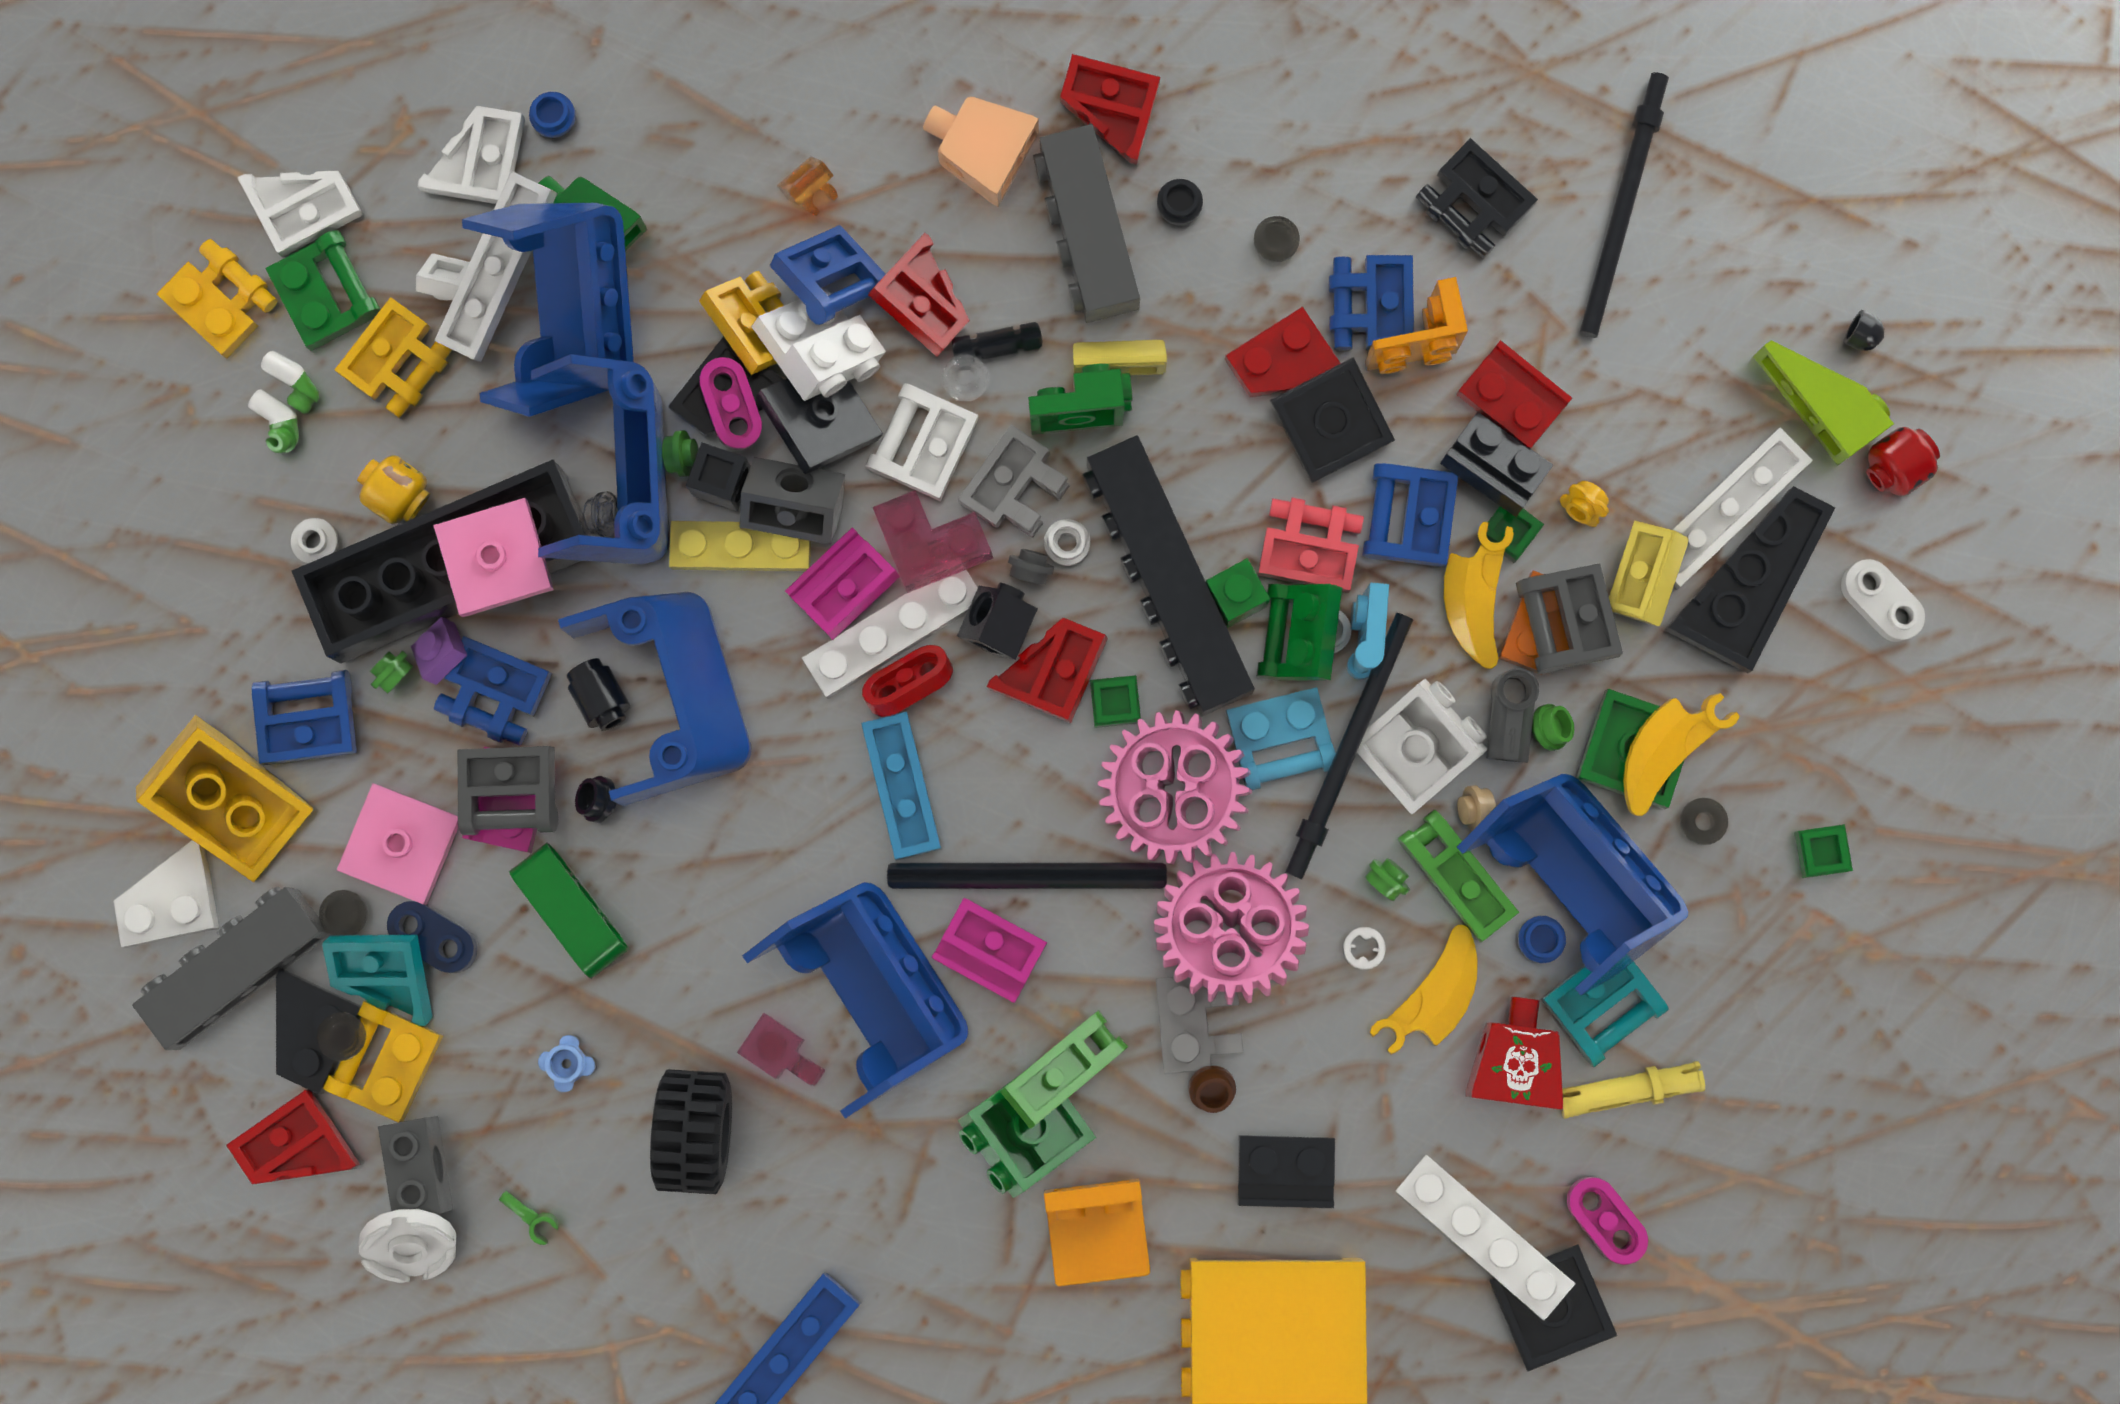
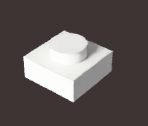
[416,253,470,301]

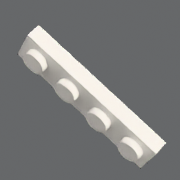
[434,171,558,362]
[1672,427,1813,590]
[802,560,978,699]
[1395,1155,1575,1321]

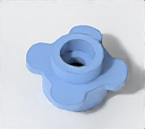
[538,1035,595,1092]

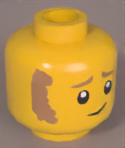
[357,455,430,525]

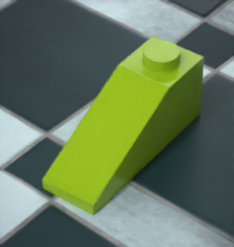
[1753,340,1894,466]

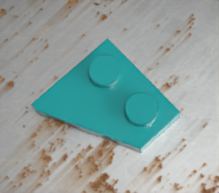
[322,935,433,1026]

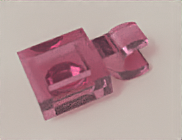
[737,1013,826,1086]

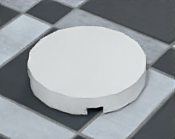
[359,1209,456,1283]

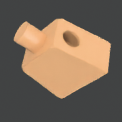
[923,97,1039,207]

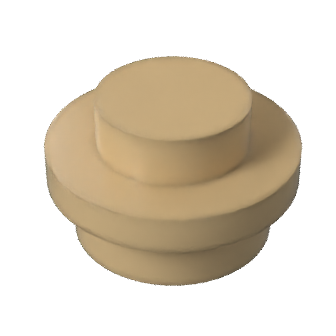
[1457,785,1496,831]

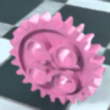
[1098,710,1252,865]
[1154,852,1309,1005]

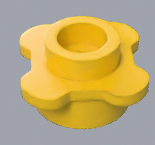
[1560,481,1609,527]

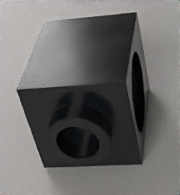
[686,442,751,511]
[957,582,1038,660]

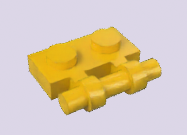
[156,239,278,359]
[699,271,784,375]
[334,297,452,418]

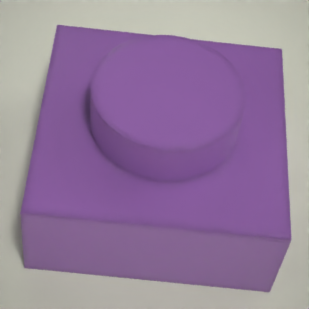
[411,617,467,685]

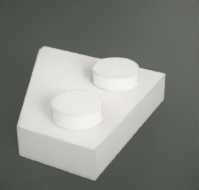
[417,106,525,204]
[237,171,363,258]
[113,840,219,948]

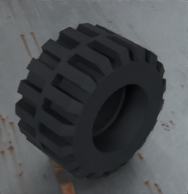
[650,1069,732,1195]

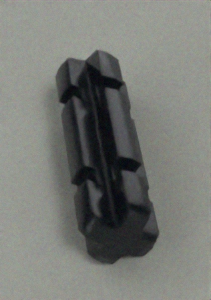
[952,322,1043,364]

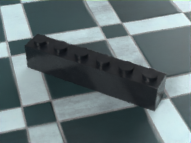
[1082,435,1255,717]

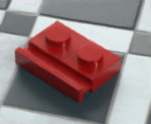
[1456,340,1572,449]

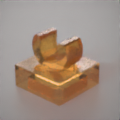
[777,156,838,216]

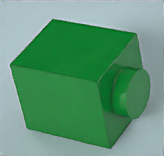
[1206,558,1270,628]

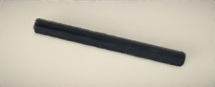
[887,863,1167,889]

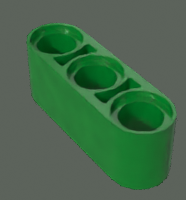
[509,842,629,979]

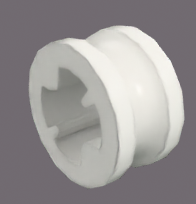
[1343,927,1386,970]

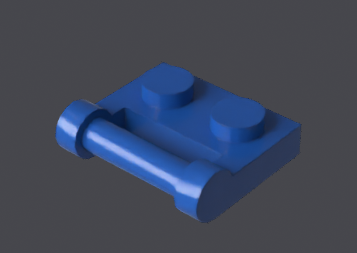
[770,225,886,325]
[1362,463,1458,568]
[252,670,357,765]

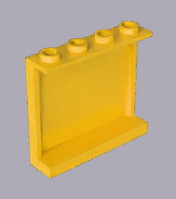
[1180,1258,1367,1404]

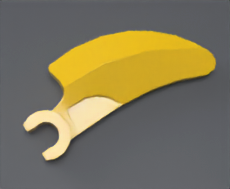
[1444,522,1514,669]
[1623,693,1740,816]
[1369,925,1477,1055]

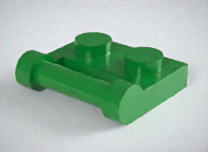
[265,230,381,351]
[1256,584,1342,681]

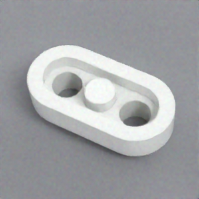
[1841,559,1925,642]

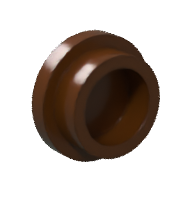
[1188,1066,1236,1113]

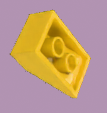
[136,715,313,883]

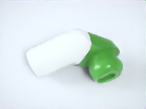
[261,351,319,414]
[248,389,299,453]

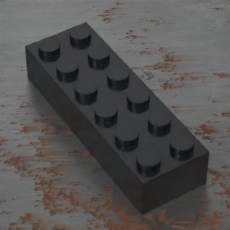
[291,459,591,664]

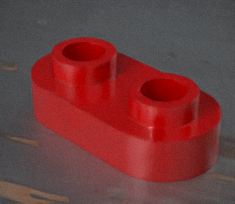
[862,645,953,717]

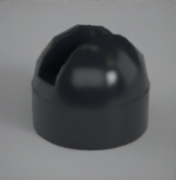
[1844,310,1885,351]

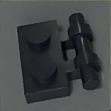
[1416,138,1538,259]

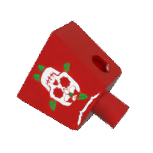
[1465,997,1563,1110]

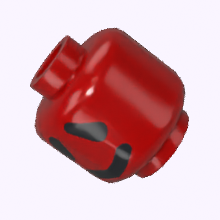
[1866,427,1940,496]

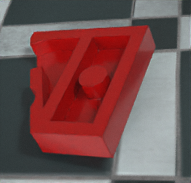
[1225,306,1340,397]

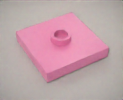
[433,498,554,617]
[337,783,459,905]

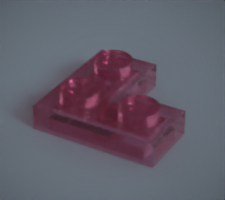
[873,490,993,593]

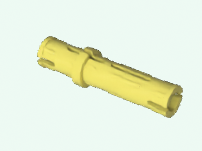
[1561,1061,1705,1119]

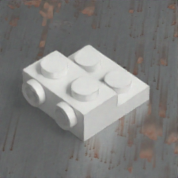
[751,288,886,401]
[1357,679,1487,815]

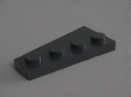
[1665,486,1835,673]

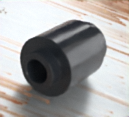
[566,658,630,731]

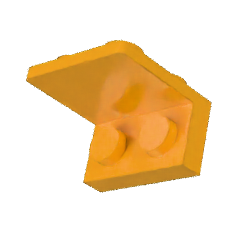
[1365,277,1468,374]
[1044,1178,1150,1286]

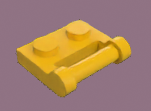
[323,1001,444,1123]

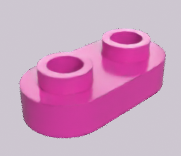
[700,357,762,450]
[1567,1177,1648,1265]

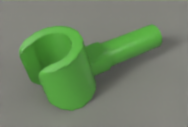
[499,1191,559,1245]

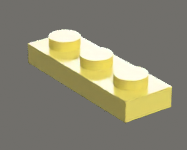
[669,521,811,571]

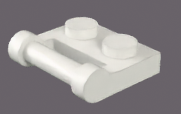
[865,383,979,501]

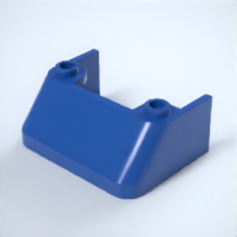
[462,203,634,417]
[531,354,669,565]
[558,592,752,806]
[1457,774,1688,996]
[742,882,968,1119]

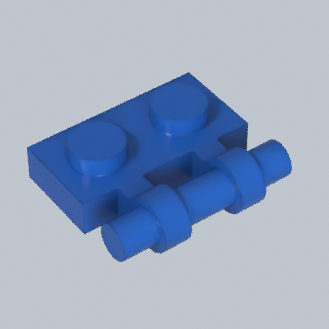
[1329,255,1414,351]
[434,636,552,746]

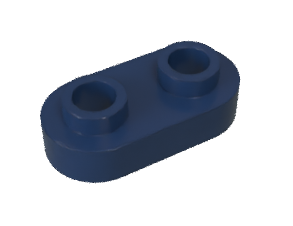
[387,901,477,973]

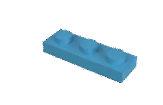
[861,712,942,861]

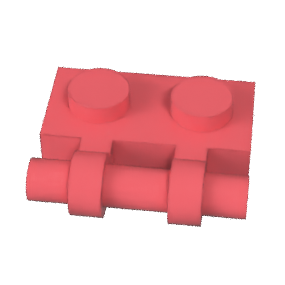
[1257,497,1364,593]

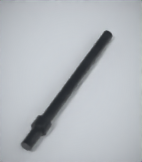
[1579,72,1669,338]
[1285,612,1413,880]

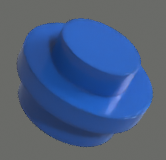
[529,92,576,138]
[1518,916,1566,963]

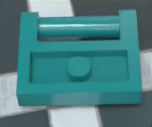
[1541,962,1669,1067]

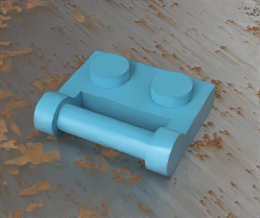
[1347,583,1389,680]
[1226,687,1336,790]

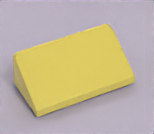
[1073,340,1167,376]
[1609,520,1689,626]

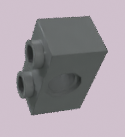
[739,457,845,545]
[378,1116,453,1214]

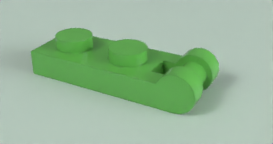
[1398,809,1519,942]
[1000,1010,1128,1129]

